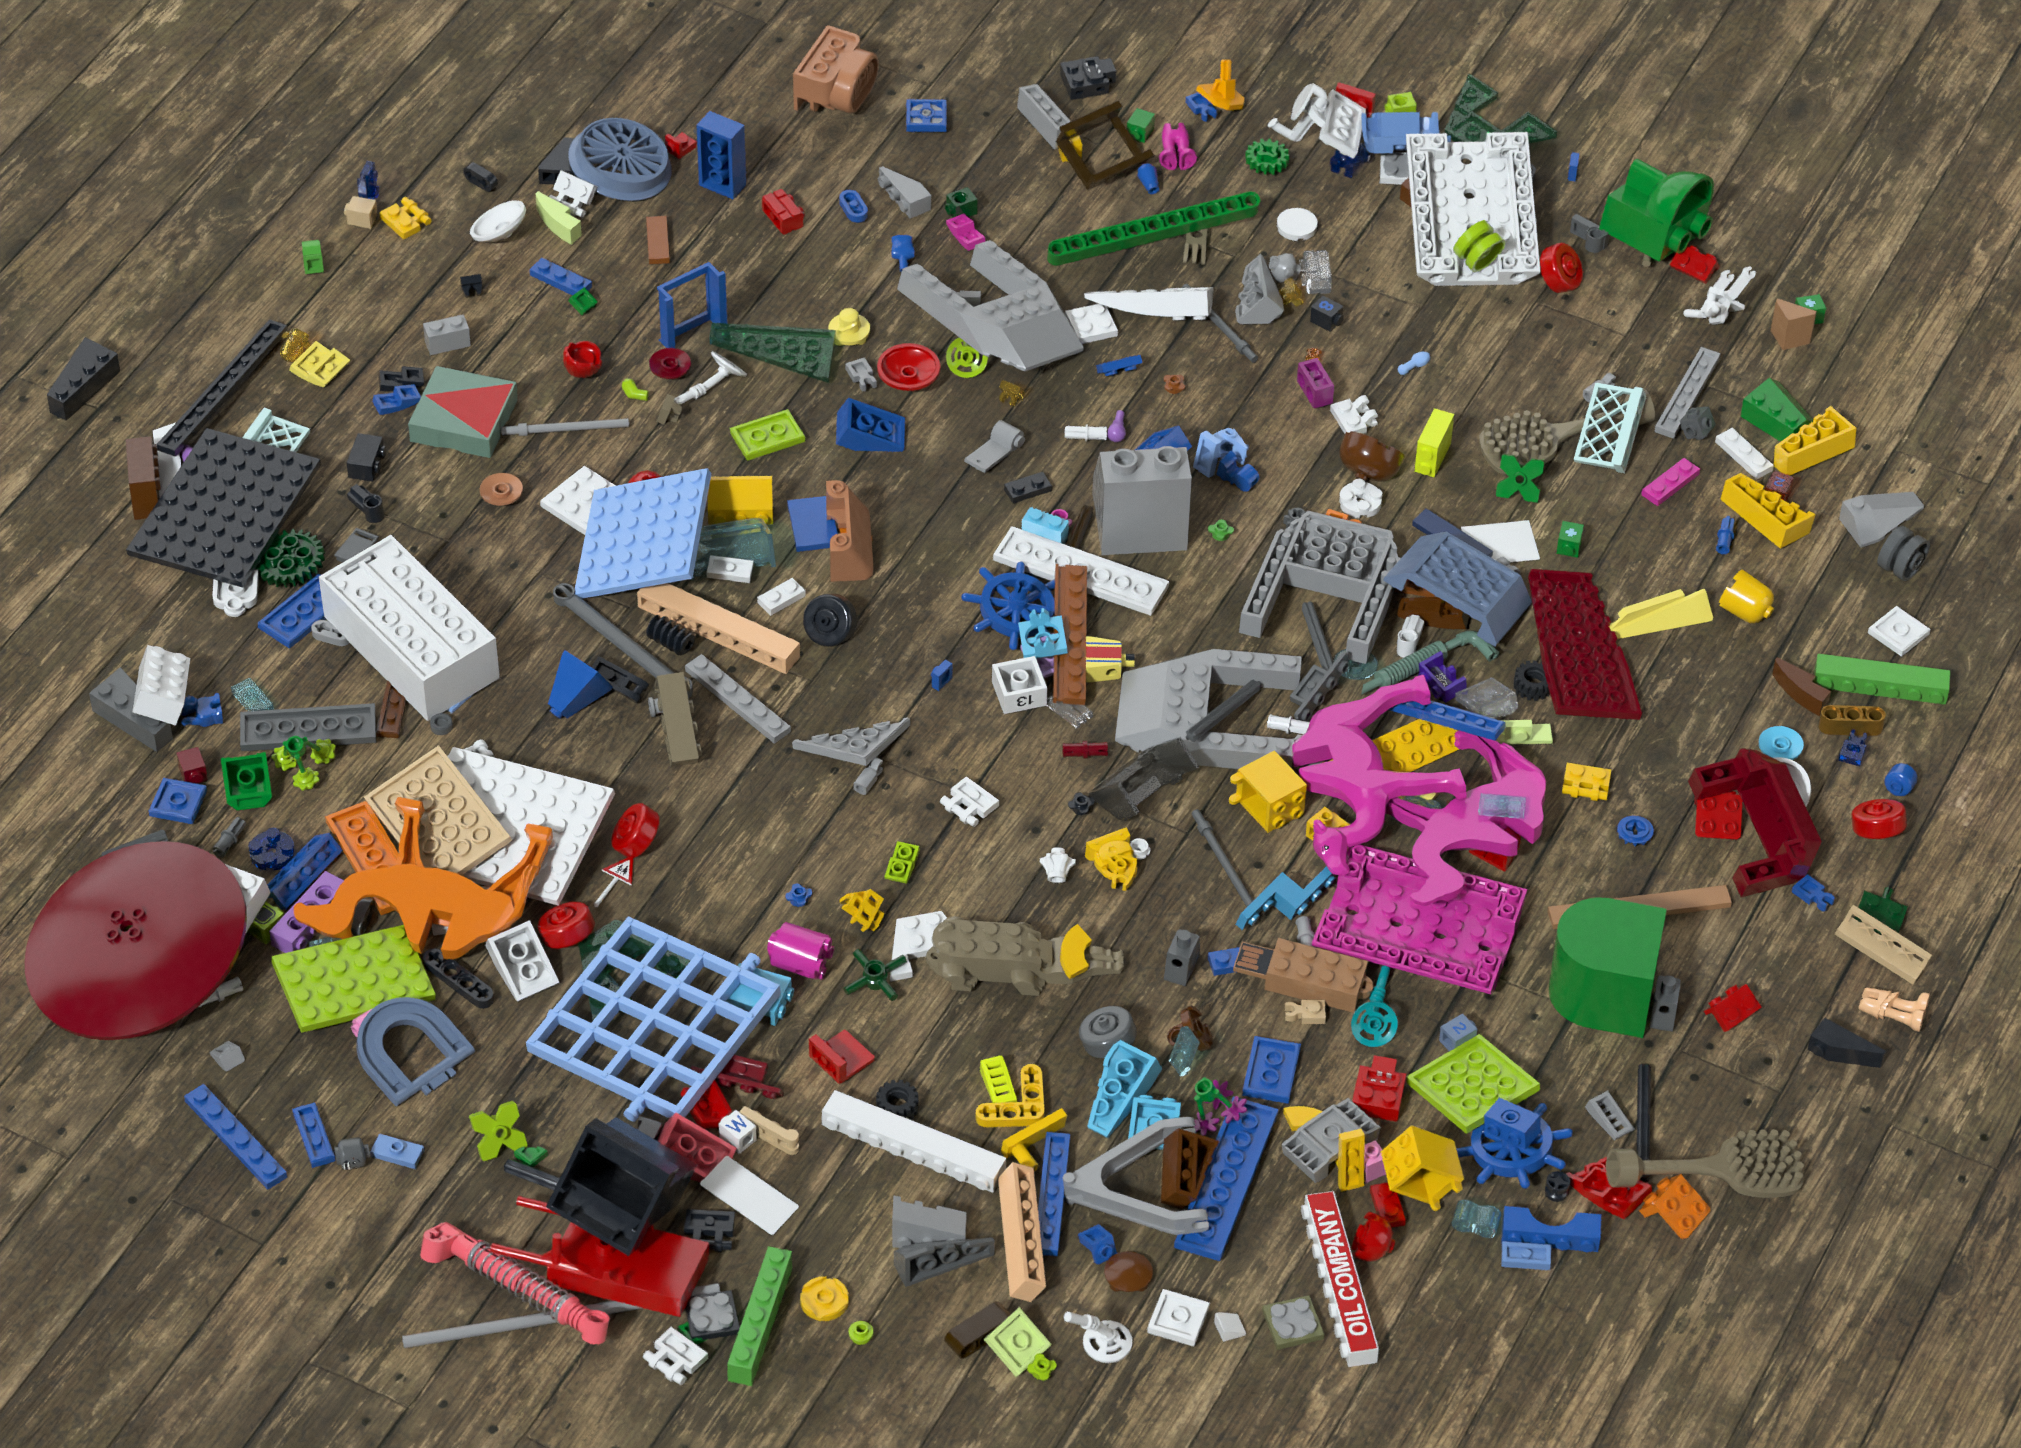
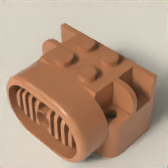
[793,25,878,113]

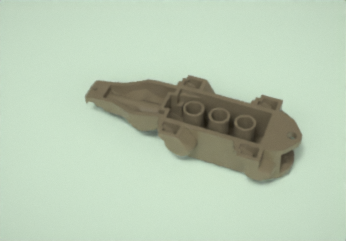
[925,916,1124,996]

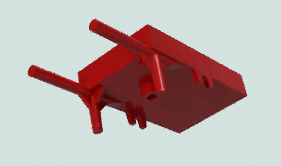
[490,1196,709,1317]

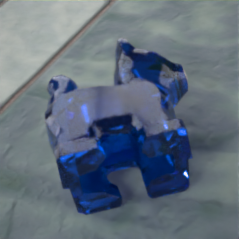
[1329,143,1370,178]

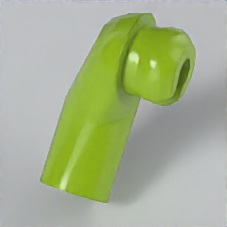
[622,379,649,401]

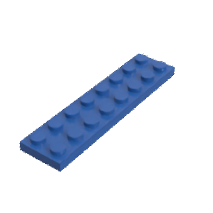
[1174,1096,1278,1261]

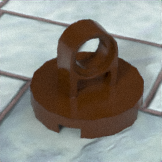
[1167,1005,1213,1052]

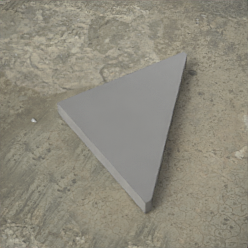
[792,718,910,766]

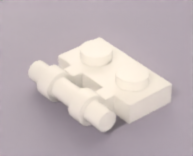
[549,170,597,218]
[940,777,999,827]
[643,1327,708,1385]

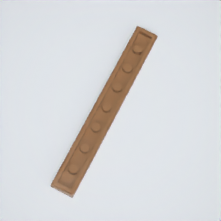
[1547,885,1732,929]

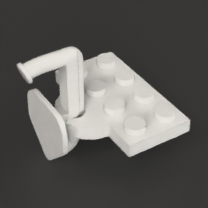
[1268,83,1366,158]

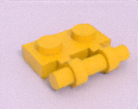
[379,197,432,239]
[1562,763,1611,801]

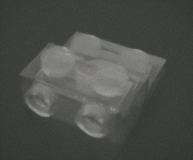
[1455,677,1518,719]

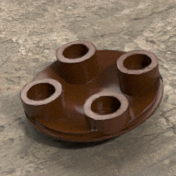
[1104,1251,1153,1292]

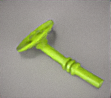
[946,337,988,378]

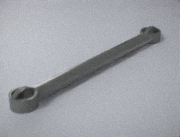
[553,583,693,699]

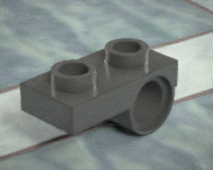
[1570,214,1610,253]

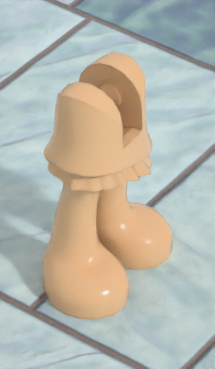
[1859,988,1930,1032]

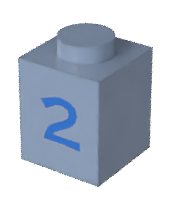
[1439,1014,1477,1051]

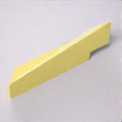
[1609,589,1713,639]

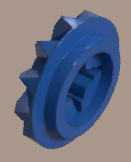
[1617,816,1654,847]

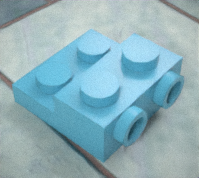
[1128,1095,1181,1150]

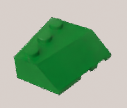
[1740,378,1813,442]

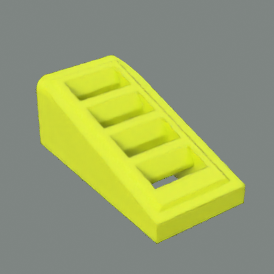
[980,1056,1017,1103]

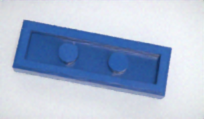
[292,1103,335,1168]

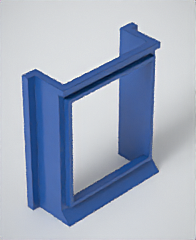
[657,262,727,348]

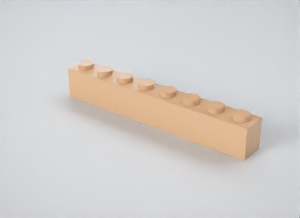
[637,583,800,674]

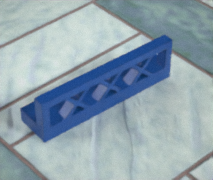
[267,833,343,910]

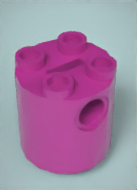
[767,922,835,980]

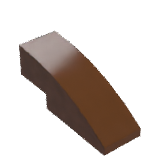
[1397,597,1469,629]
[1772,657,1831,717]

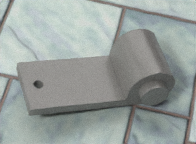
[965,420,1025,473]

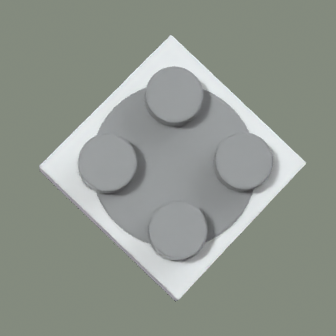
[1380,152,1409,185]

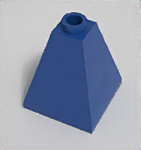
[548,650,613,719]

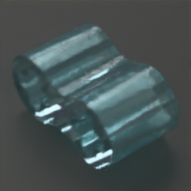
[1452,1200,1501,1238]

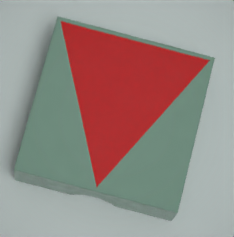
[408,366,518,458]

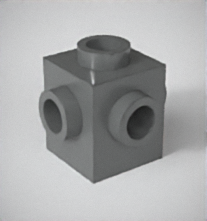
[1680,407,1716,440]

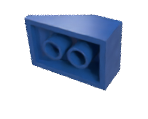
[836,398,905,452]

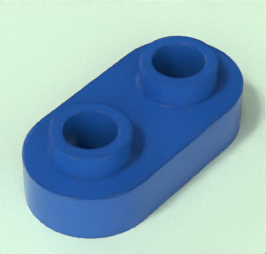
[839,190,868,223]

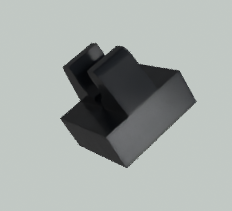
[460,274,482,298]

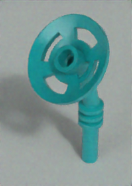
[1351,966,1398,1047]

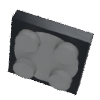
[685,1290,740,1340]

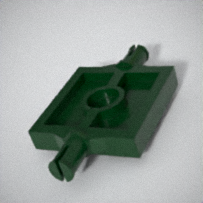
[1854,887,1908,944]

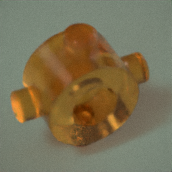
[1305,348,1322,361]

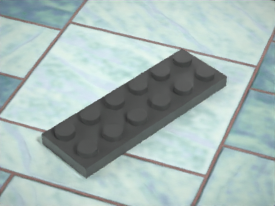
[240,703,376,751]

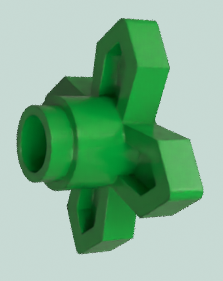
[1496,454,1544,503]

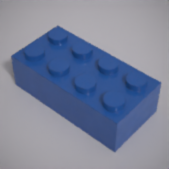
[697,111,746,199]

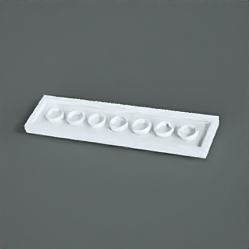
[993,526,1169,616]

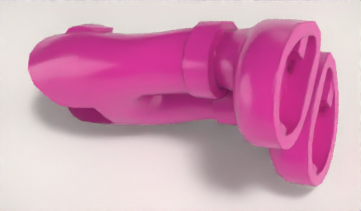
[1159,123,1197,170]

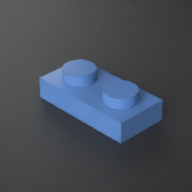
[1501,1241,1551,1270]

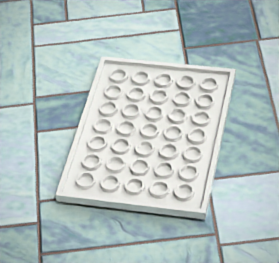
[398,747,615,906]

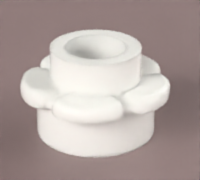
[1130,838,1150,859]

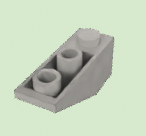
[878,166,931,218]

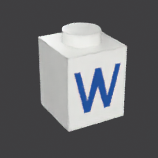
[719,1110,757,1154]

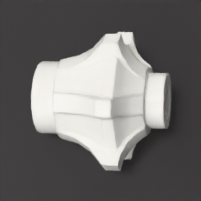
[1040,847,1076,883]

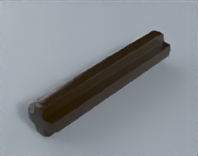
[1067,505,1093,549]

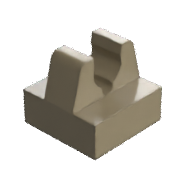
[656,394,682,424]

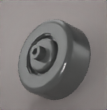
[1079,1006,1137,1058]

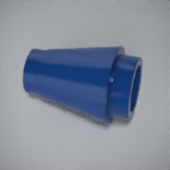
[1137,164,1159,194]

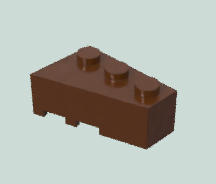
[1161,1128,1219,1209]

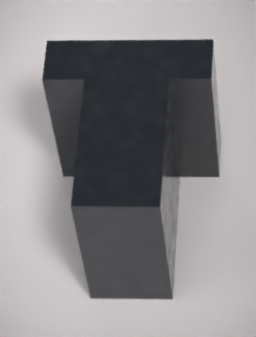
[546,1117,697,1256]

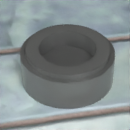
[430,713,453,735]

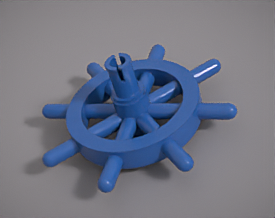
[961,561,1055,650]

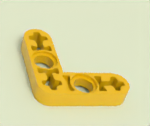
[976,1064,1044,1127]

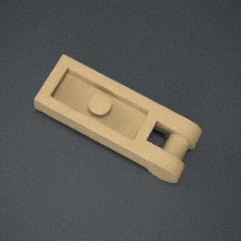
[739,1106,799,1155]

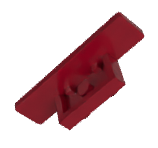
[691,1055,784,1099]

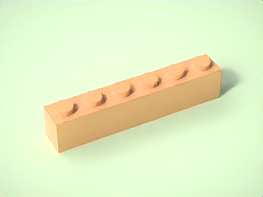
[998,1162,1046,1302]

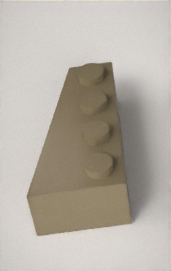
[654,672,702,767]

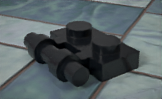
[684,1209,735,1252]

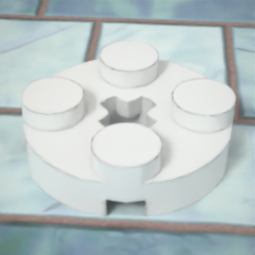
[1339,479,1382,518]

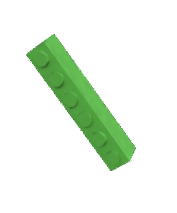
[1814,654,1950,705]
[727,1246,792,1386]

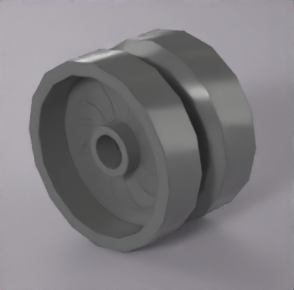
[1877,526,1930,582]

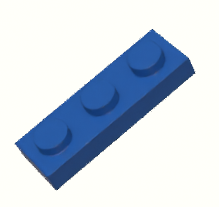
[529,258,592,296]

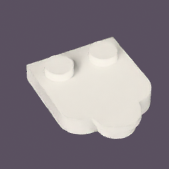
[213,570,259,617]

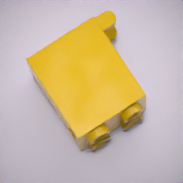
[1229,750,1307,833]
[1381,1125,1464,1211]

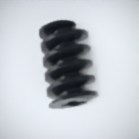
[646,615,696,656]

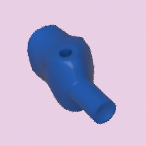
[891,235,914,272]

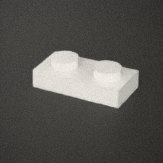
[707,555,753,583]
[757,578,805,616]

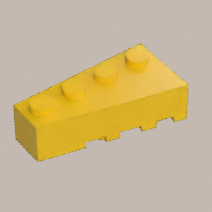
[1774,406,1856,477]
[1720,473,1816,549]

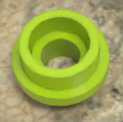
[849,1321,873,1345]

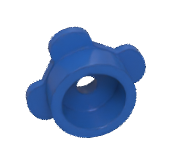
[785,884,812,907]

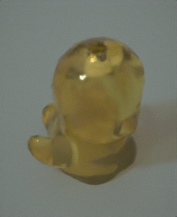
[280,328,311,363]

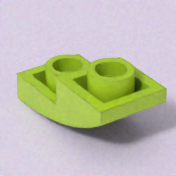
[885,841,920,884]

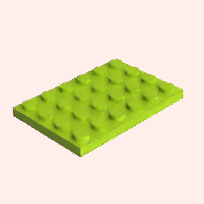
[272,925,436,1033]

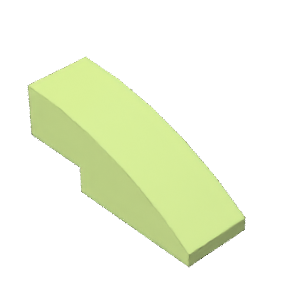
[536,192,582,245]

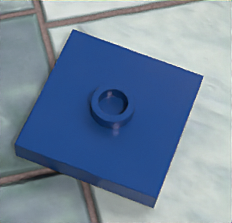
[149,778,207,824]

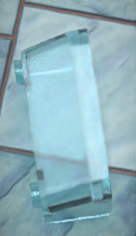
[690,518,776,580]

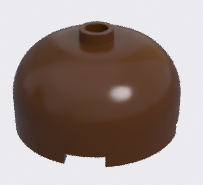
[1340,431,1405,482]

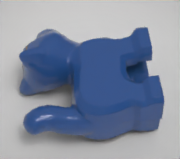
[181,693,223,727]

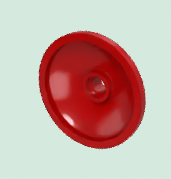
[877,343,940,391]

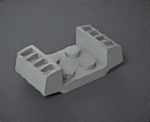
[1282,1098,1381,1183]

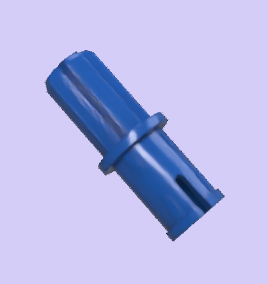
[1716,516,1735,554]

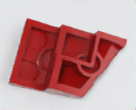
[1566,1157,1652,1220]

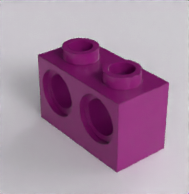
[1297,358,1334,409]

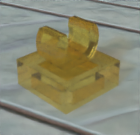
[1279,277,1303,307]
[999,380,1025,407]

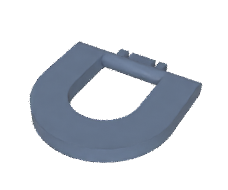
[356,997,475,1106]

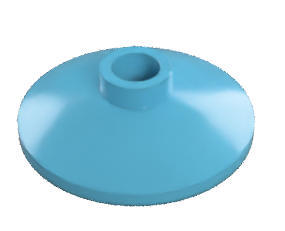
[1759,726,1804,760]

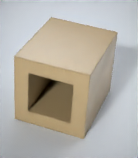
[344,196,378,229]

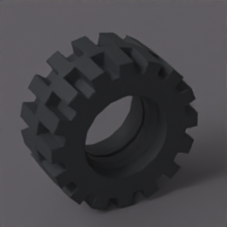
[1514,660,1550,701]
[876,1080,919,1120]

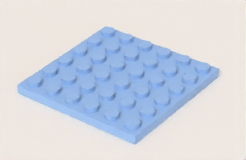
[575,468,711,599]

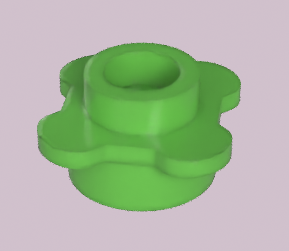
[1208,520,1234,541]

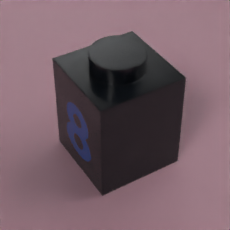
[1310,296,1344,332]

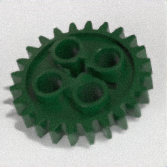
[256,529,325,588]

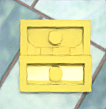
[289,341,350,387]

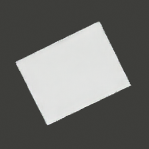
[1461,520,1540,562]

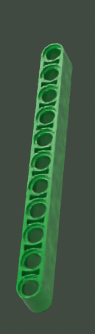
[1047,191,1260,266]

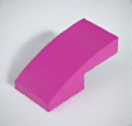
[946,214,985,251]

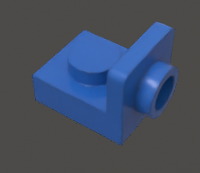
[1078,1224,1117,1265]

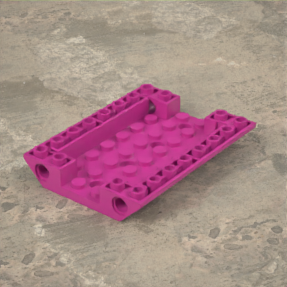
[1312,845,1527,994]

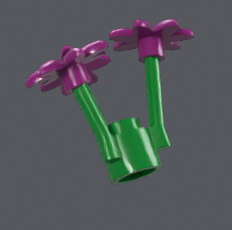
[1193,1077,1247,1136]

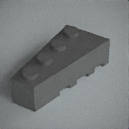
[89,667,173,752]

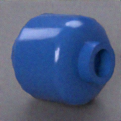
[1884,763,1917,796]

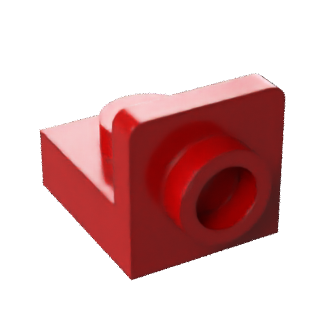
[665,132,697,159]

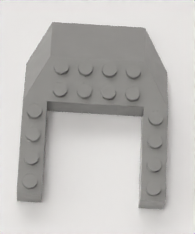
[897,240,1084,371]
[1239,511,1400,664]
[1115,649,1302,769]

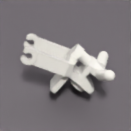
[1684,266,1756,325]

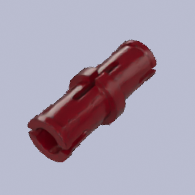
[1062,741,1108,759]

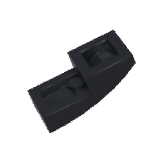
[378,366,424,391]

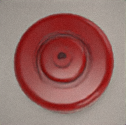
[1540,243,1583,293]
[1851,799,1907,839]
[611,803,660,858]
[537,902,595,949]

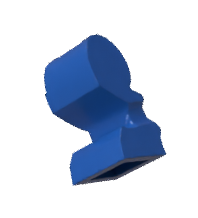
[1216,451,1260,492]

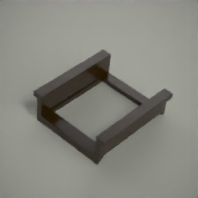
[1056,100,1155,190]

